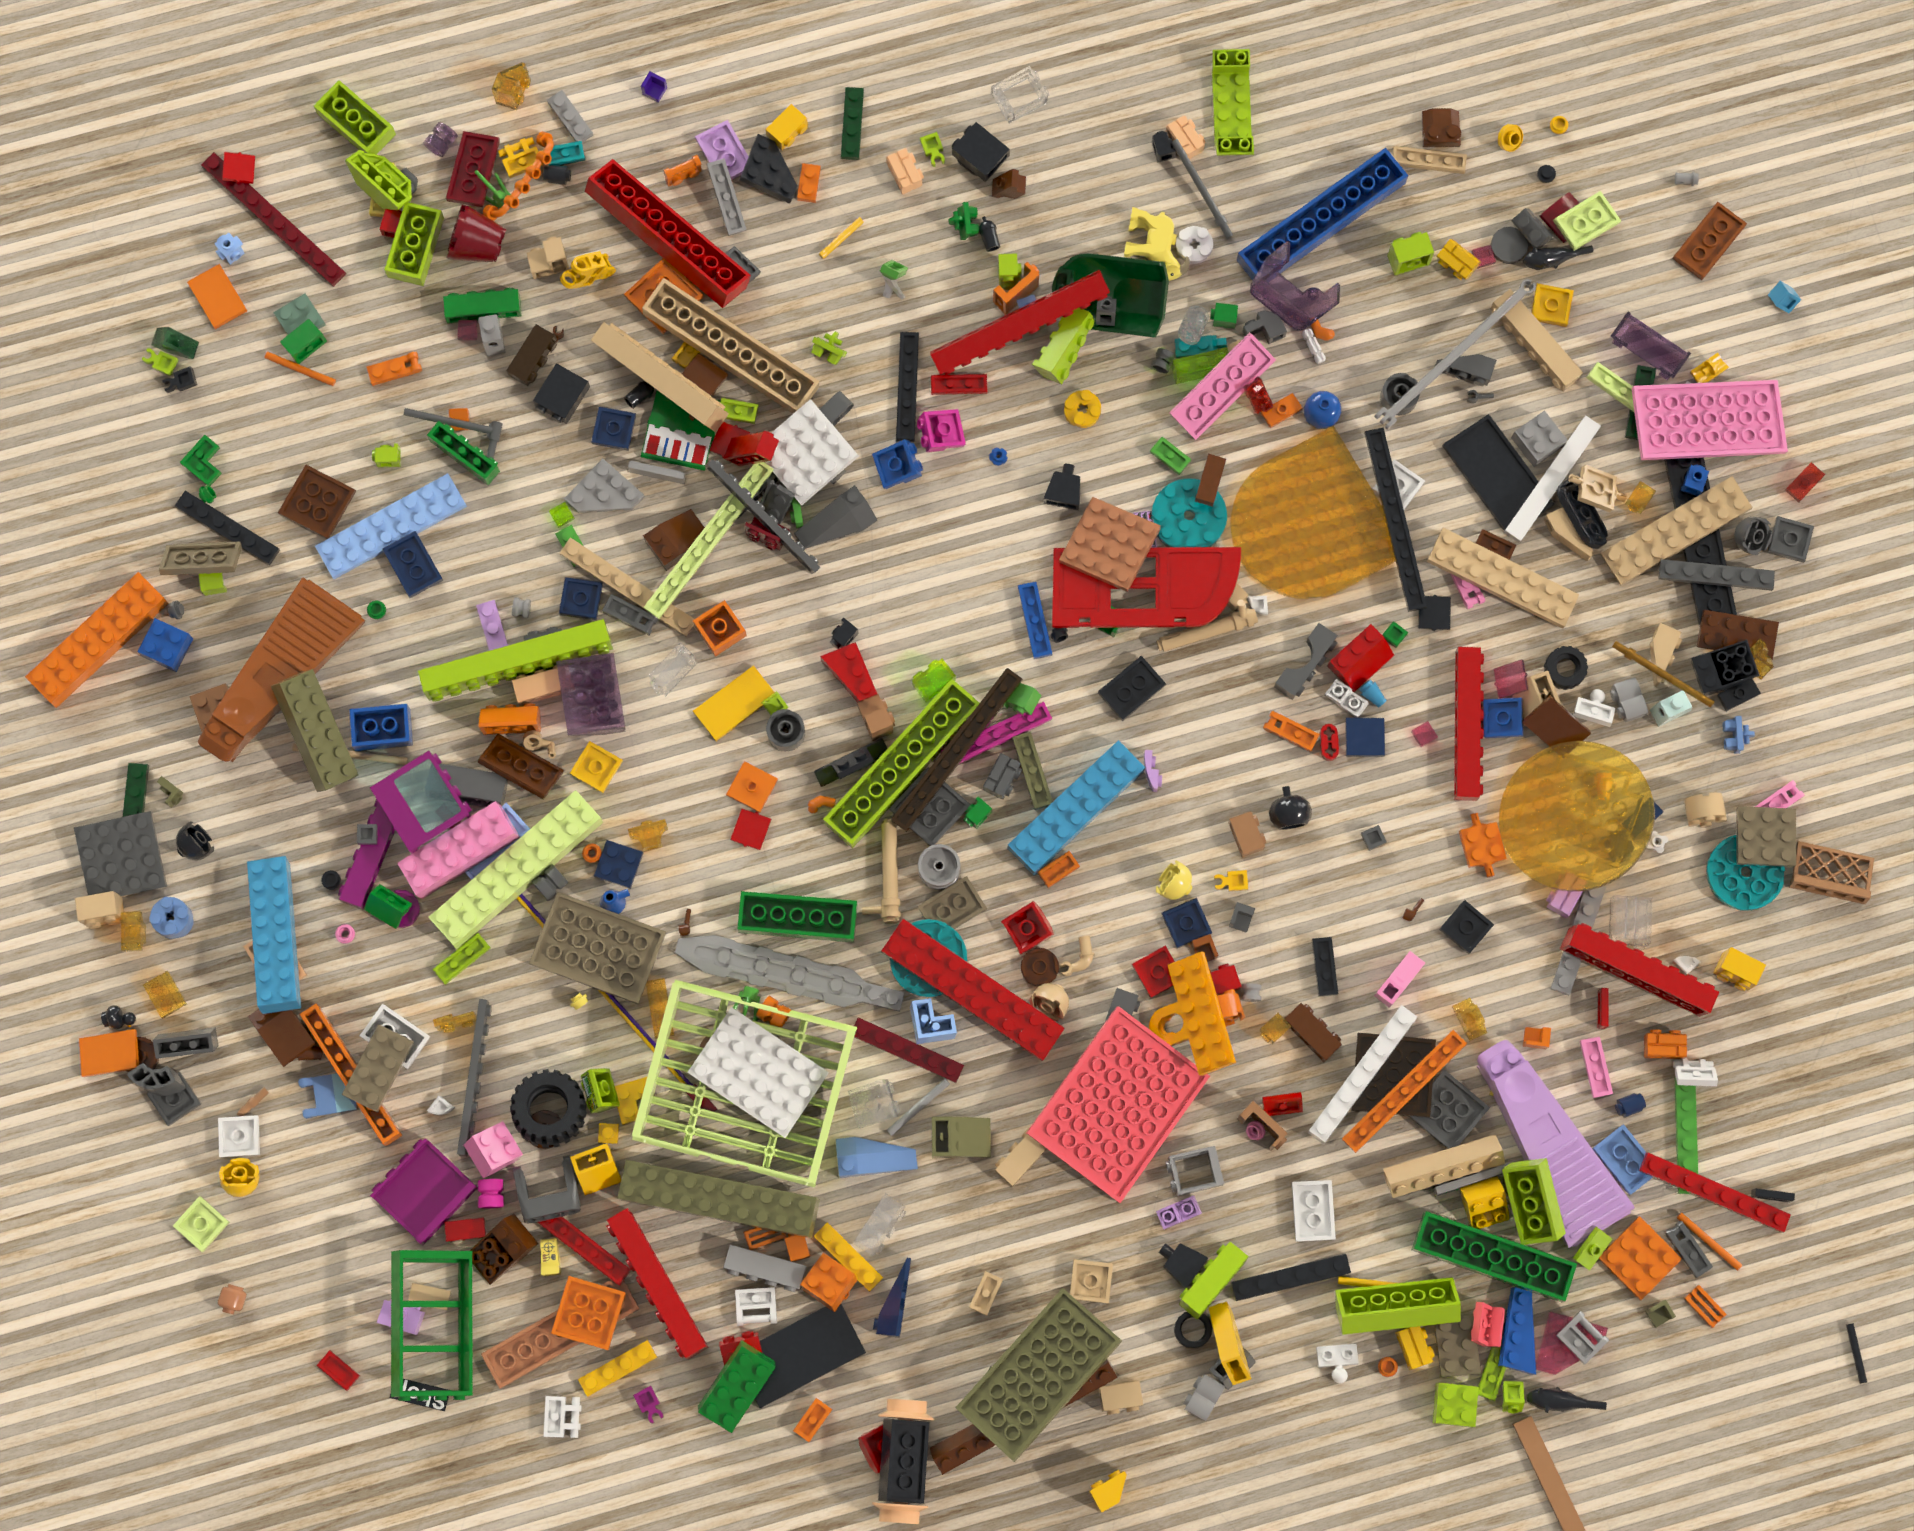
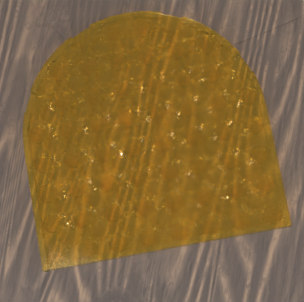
[1230,425,1396,599]

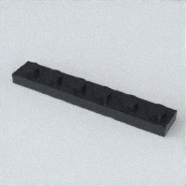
[175,491,280,565]
[1231,1254,1351,1301]

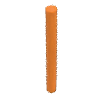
[265,351,336,386]
[1677,1212,1742,1271]

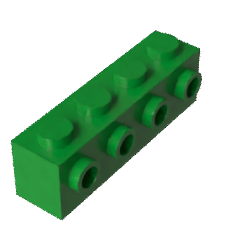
[427,421,500,486]

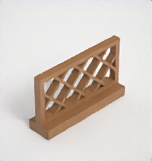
[1789,841,1874,904]

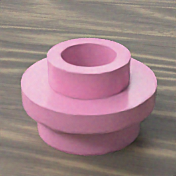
[335,924,355,944]
[1246,1121,1265,1140]

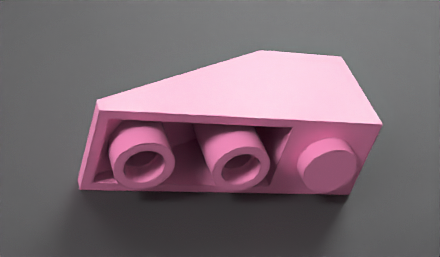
[1374,951,1425,1008]

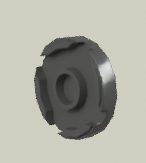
[1490,227,1528,264]

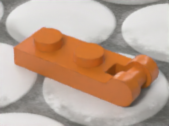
[367,352,422,386]
[1263,711,1320,752]

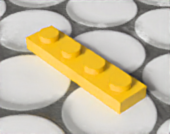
[814,1222,883,1292]
[578,1340,658,1397]

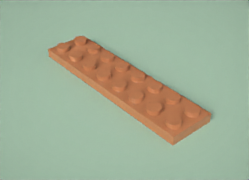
[481,1280,640,1389]

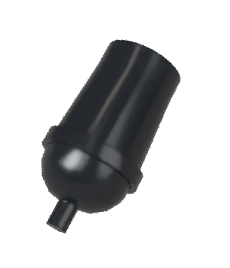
[979,216,1001,252]
[624,381,654,409]

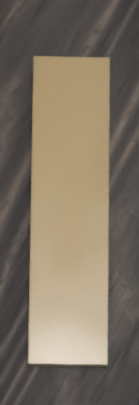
[1392,146,1467,174]

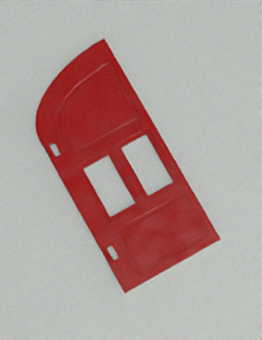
[1052,547,1241,628]

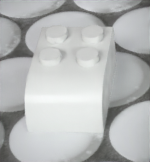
[360,1004,431,1069]

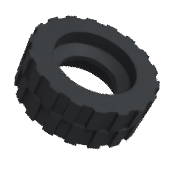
[1544,646,1588,690]

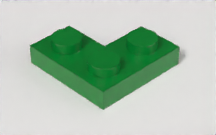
[180,435,222,486]

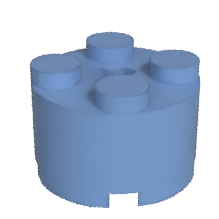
[149,897,194,939]

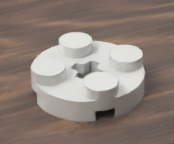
[1176,226,1213,264]

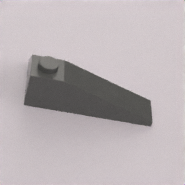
[794,485,878,549]

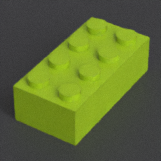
[314,80,396,155]
[384,202,444,286]
[1502,1158,1566,1245]

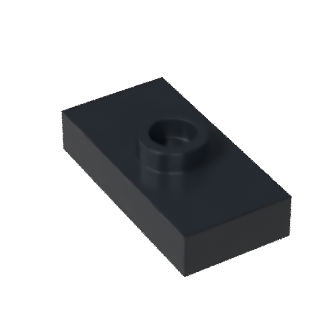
[1717,679,1761,712]

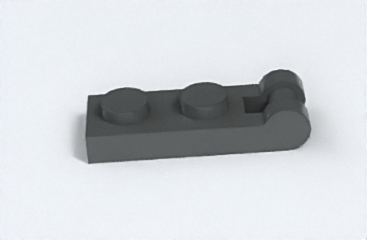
[602,594,658,636]
[1664,1221,1713,1278]

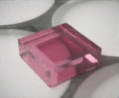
[1472,245,1496,269]
[458,320,478,340]
[1411,721,1438,748]

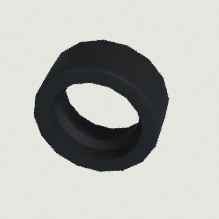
[1174,1312,1212,1349]

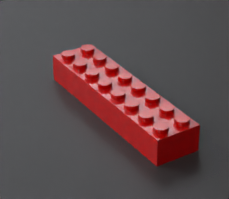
[1560,923,1719,1017]
[606,1208,709,1360]

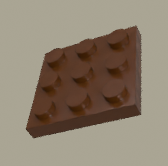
[278,464,356,539]

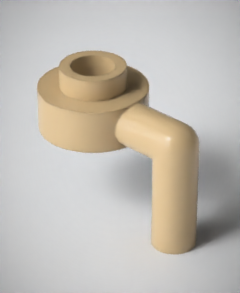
[523,730,556,759]

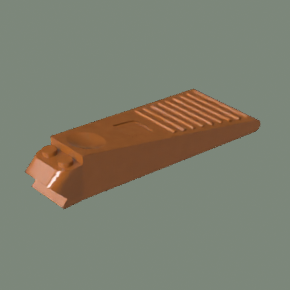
[198,577,366,762]

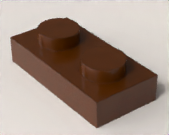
[1476,529,1517,560]

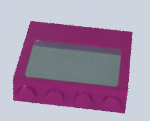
[370,750,472,854]

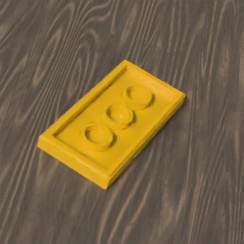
[693,665,775,742]

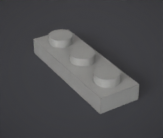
[547,90,593,143]

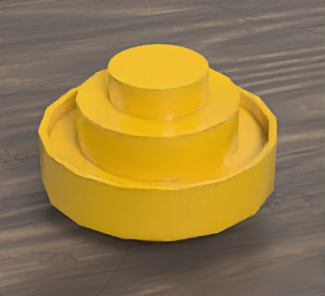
[1498,124,1523,152]

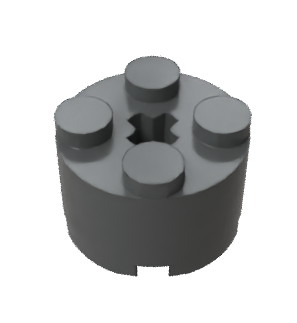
[1380,373,1420,416]
[766,709,805,751]

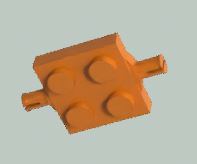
[1459,813,1507,878]

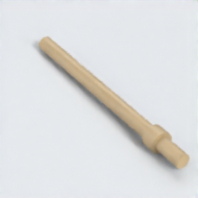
[292,743,408,765]

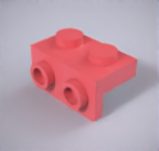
[1471,1302,1505,1347]

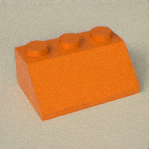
[479,703,541,735]

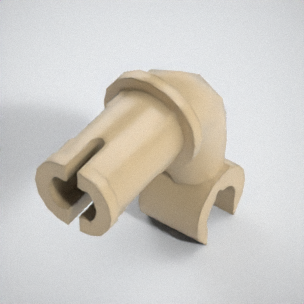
[1060,936,1095,976]

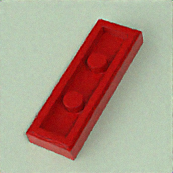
[931,374,987,395]

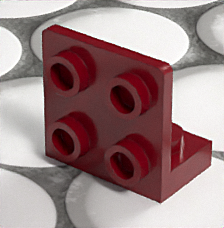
[744,516,790,551]

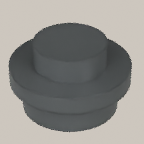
[168,600,184,620]

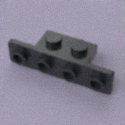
[814,738,887,787]

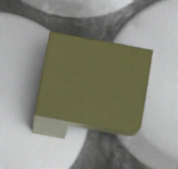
[1644,1299,1676,1328]

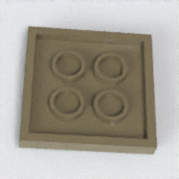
[1736,806,1796,867]

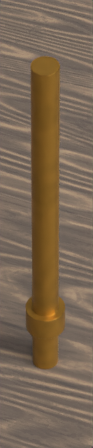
[1612,641,1715,708]

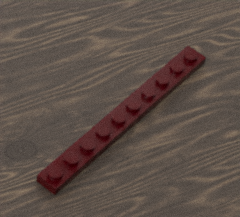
[201,152,346,287]

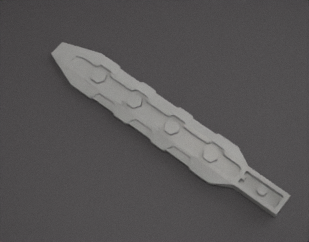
[675,935,904,1012]

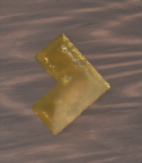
[433,1011,477,1033]

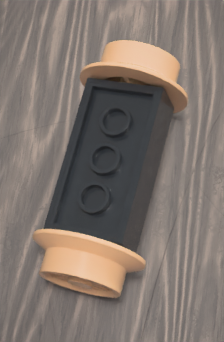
[872,1399,934,1524]

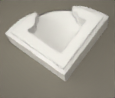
[1247,596,1268,616]
[1673,956,1701,975]
[427,1096,455,1115]

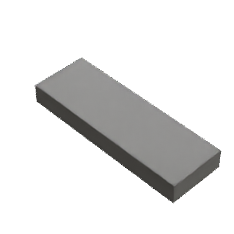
[628,461,686,484]

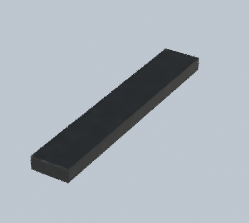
[896,332,919,442]

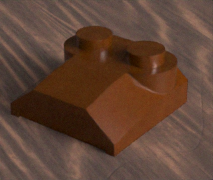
[1422,108,1461,147]

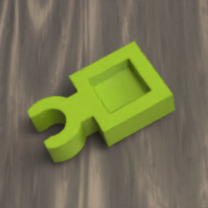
[920,132,945,167]
[142,348,179,376]

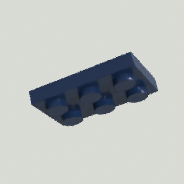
[382,531,443,598]

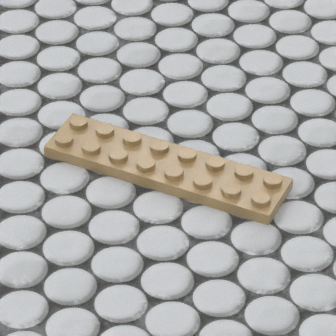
[1600,476,1753,586]
[1427,527,1579,629]

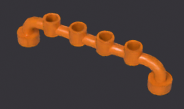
[483,131,554,221]

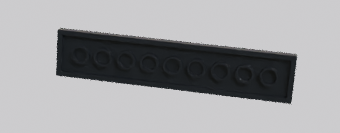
[1664,457,1737,627]

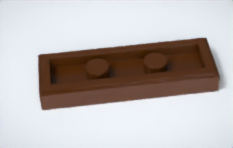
[1195,453,1226,507]

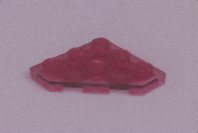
[1536,1311,1608,1375]

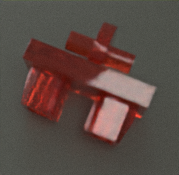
[1243,376,1273,414]

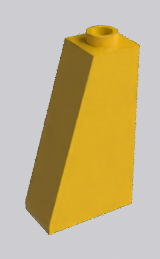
[1208,1301,1252,1385]

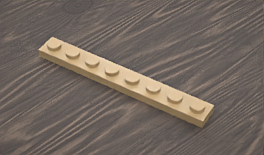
[560,537,694,637]

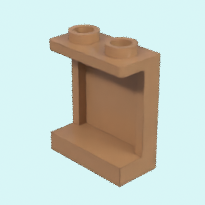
[1237,1101,1288,1151]

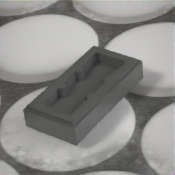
[725,246,761,284]

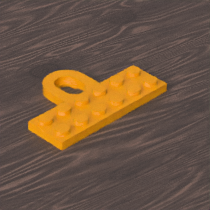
[1149,952,1236,1076]

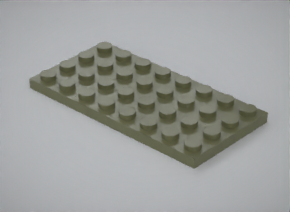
[955,1288,1122,1462]

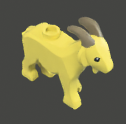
[1124,207,1190,281]

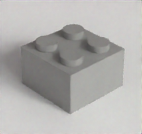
[1511,410,1567,467]

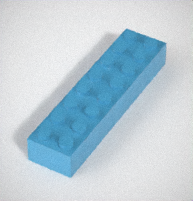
[1007,740,1145,876]
[247,856,301,1014]

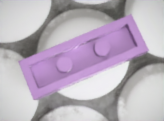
[476,600,508,651]

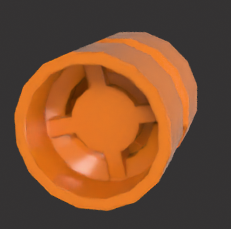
[756,995,791,1028]

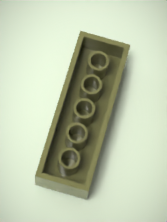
[271,669,358,792]

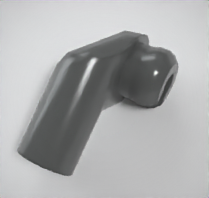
[401,168,418,194]

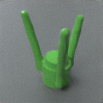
[475,170,511,208]
[732,986,761,1021]

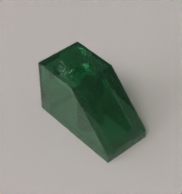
[151,327,199,359]

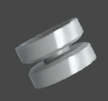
[918,844,960,890]

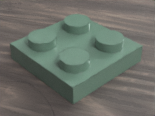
[273,293,326,335]

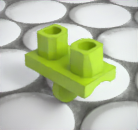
[811,331,847,365]

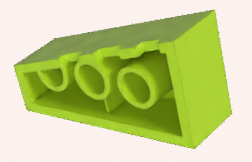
[1032,308,1095,385]

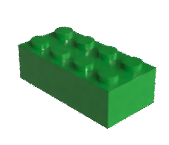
[698,1340,776,1433]

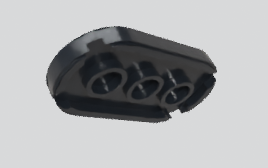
[1557,480,1608,549]

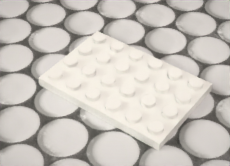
[687,1007,829,1138]

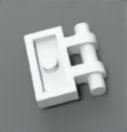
[1673,1058,1718,1086]
[544,1396,582,1438]

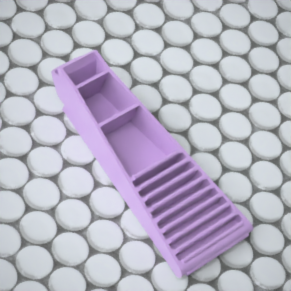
[1477,1040,1635,1249]

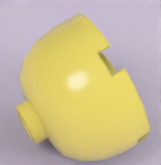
[1156,860,1192,900]

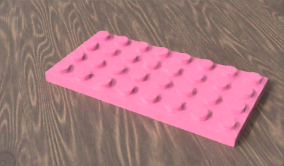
[1631,380,1788,460]

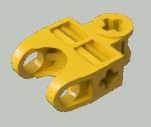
[560,251,616,289]

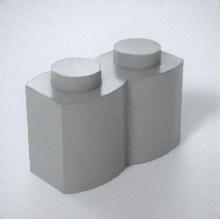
[1610,677,1649,723]
[1183,1374,1225,1422]

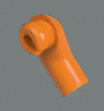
[1310,318,1335,341]
[808,796,836,813]

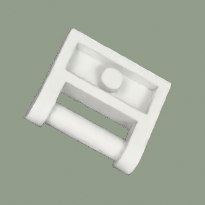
[735,1287,777,1326]

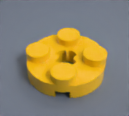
[1064,390,1101,428]

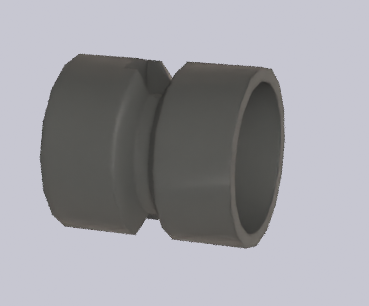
[532,864,569,900]

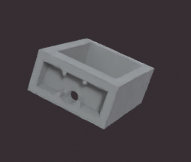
[1166,1146,1224,1196]

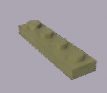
[1012,731,1053,810]

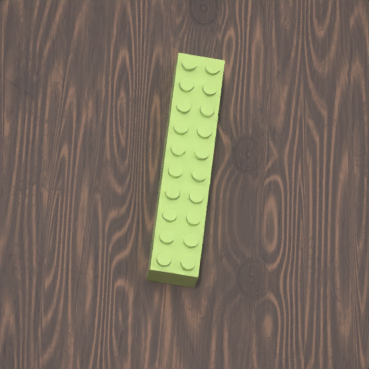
[429,790,603,950]

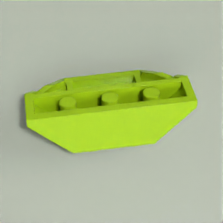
[345,150,412,210]

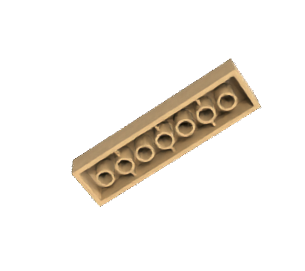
[591,322,729,432]

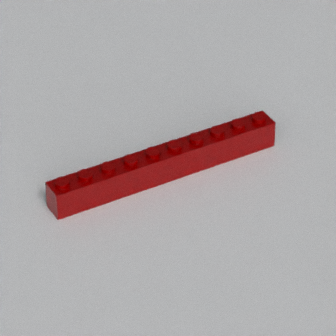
[930,270,1110,375]

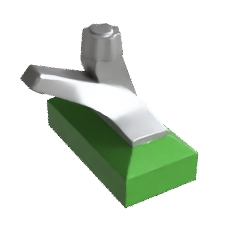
[880,260,908,300]

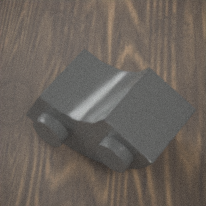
[127,1063,186,1096]

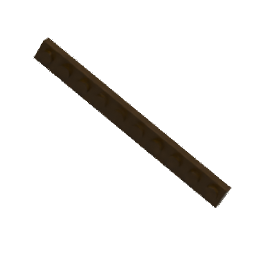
[891,668,1023,832]

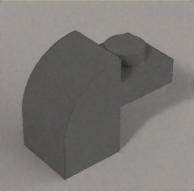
[1242,311,1287,344]

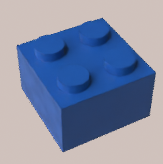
[137,618,193,672]

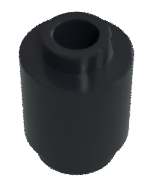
[543,165,571,185]

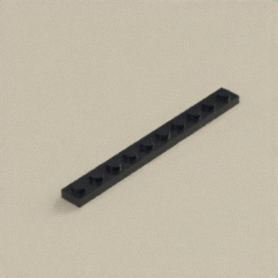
[1364,427,1428,612]

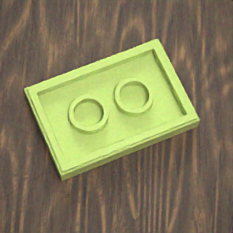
[1553,191,1621,251]

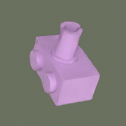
[377,1299,425,1335]

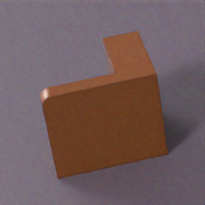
[1191,934,1219,962]

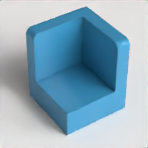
[1768,281,1801,313]

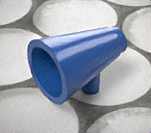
[600,889,630,914]

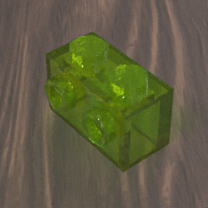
[912,658,956,702]

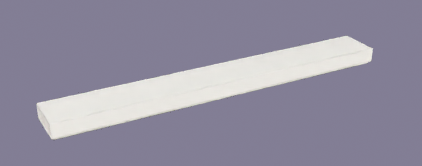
[1504,415,1601,543]

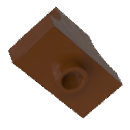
[992,169,1026,199]

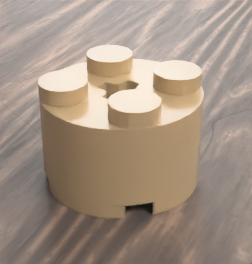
[1684,792,1727,828]

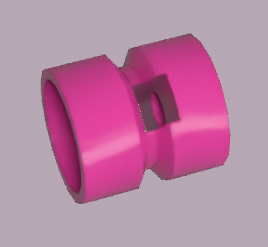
[478,1179,504,1209]

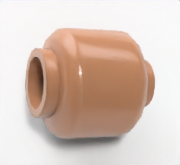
[218,1284,247,1315]

